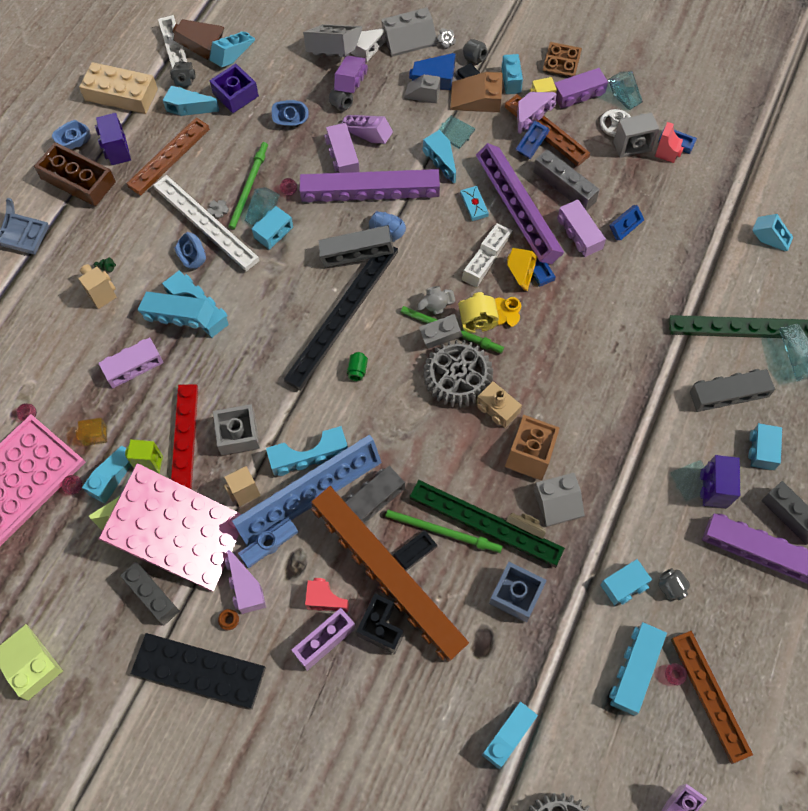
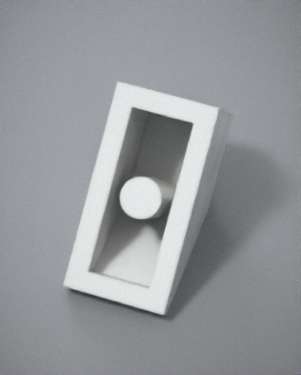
[351,29,385,62]

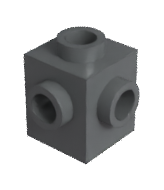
[170,61,196,88]

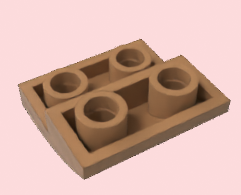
[543,42,582,77]

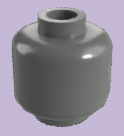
[463,39,488,63]
[329,88,353,111]
[658,568,690,601]

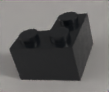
[356,593,404,655]

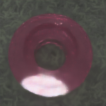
[280,178,297,195]
[17,403,37,422]
[62,475,82,495]
[665,663,687,686]

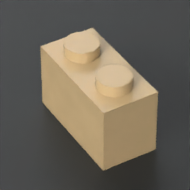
[224,466,261,507]

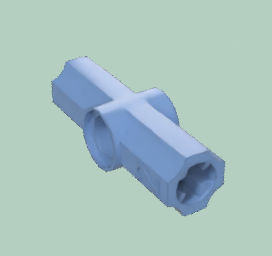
[238,518,299,568]

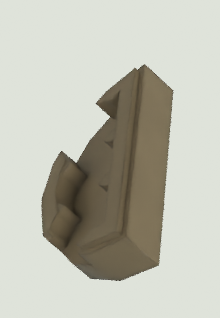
[506,513,546,539]

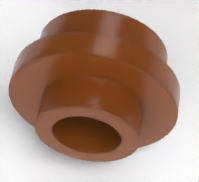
[218,609,239,630]

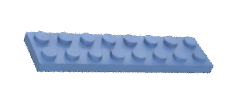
[232,435,382,546]

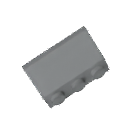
[381,7,437,56]
[303,24,362,57]

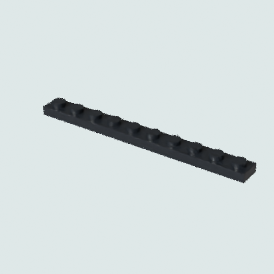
[284,246,398,391]

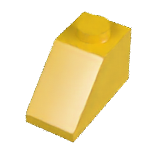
[507,248,537,291]

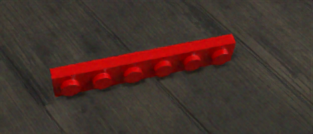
[171,384,198,490]

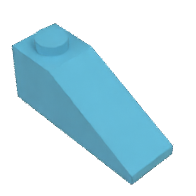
[82,446,132,504]
[482,702,538,770]

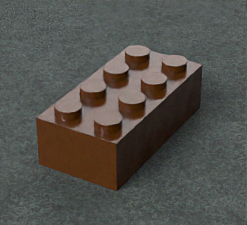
[34,142,116,207]

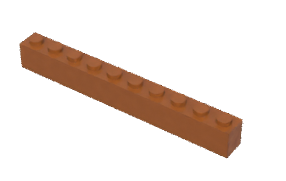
[311,486,469,662]

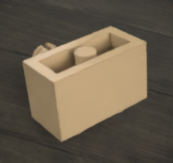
[78,264,117,309]
[477,382,522,428]

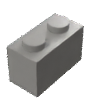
[419,314,463,349]

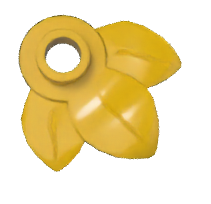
[495,297,521,327]

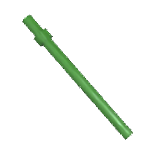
[228,142,268,230]
[401,306,505,354]
[385,510,503,554]

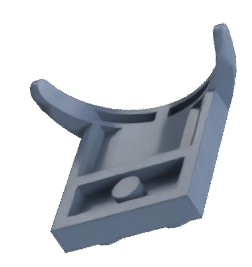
[0,198,49,255]

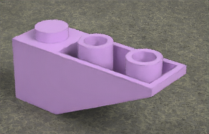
[341,115,393,144]
[225,550,266,614]

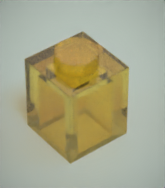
[76,418,107,446]

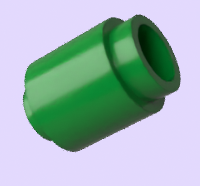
[347,352,368,381]

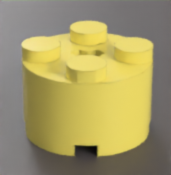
[458,292,499,333]

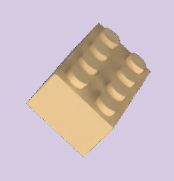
[79,62,158,114]

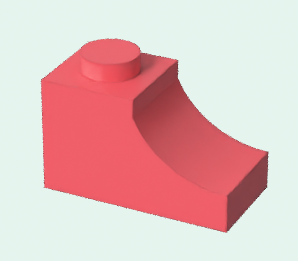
[655,122,684,163]
[305,578,349,613]

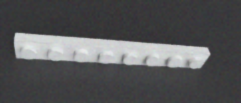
[153,175,259,271]

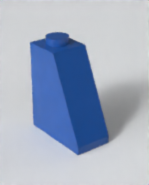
[409,53,456,90]

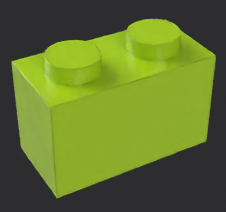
[125,439,163,474]

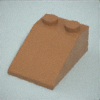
[450,72,502,112]
[505,415,560,481]

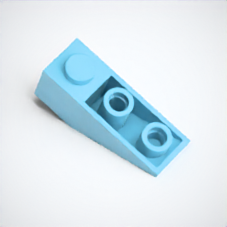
[210,31,255,67]
[163,86,219,116]
[422,130,456,184]

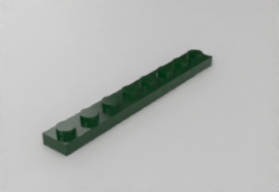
[669,315,808,339]
[410,480,565,568]

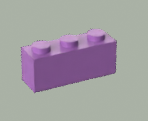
[334,56,368,93]
[554,68,608,108]

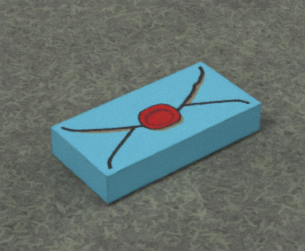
[460,186,489,221]

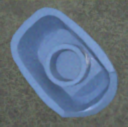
[272,100,309,125]
[52,120,91,150]
[369,211,406,242]
[174,232,206,268]

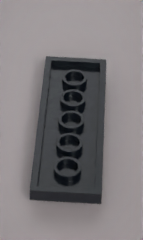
[130,633,266,710]

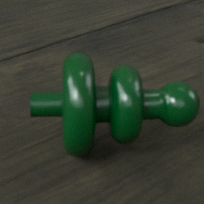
[94,257,116,273]

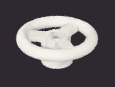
[600,109,631,137]

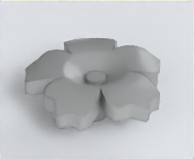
[437,28,456,48]
[207,200,229,218]

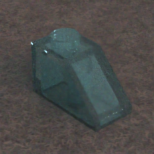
[608,71,643,110]
[244,187,280,226]

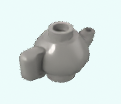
[418,286,455,314]

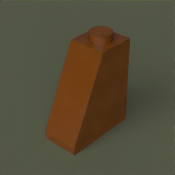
[172,19,224,60]

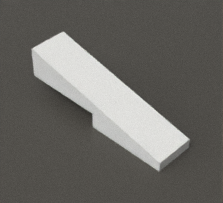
[158,15,187,69]
[462,223,513,288]

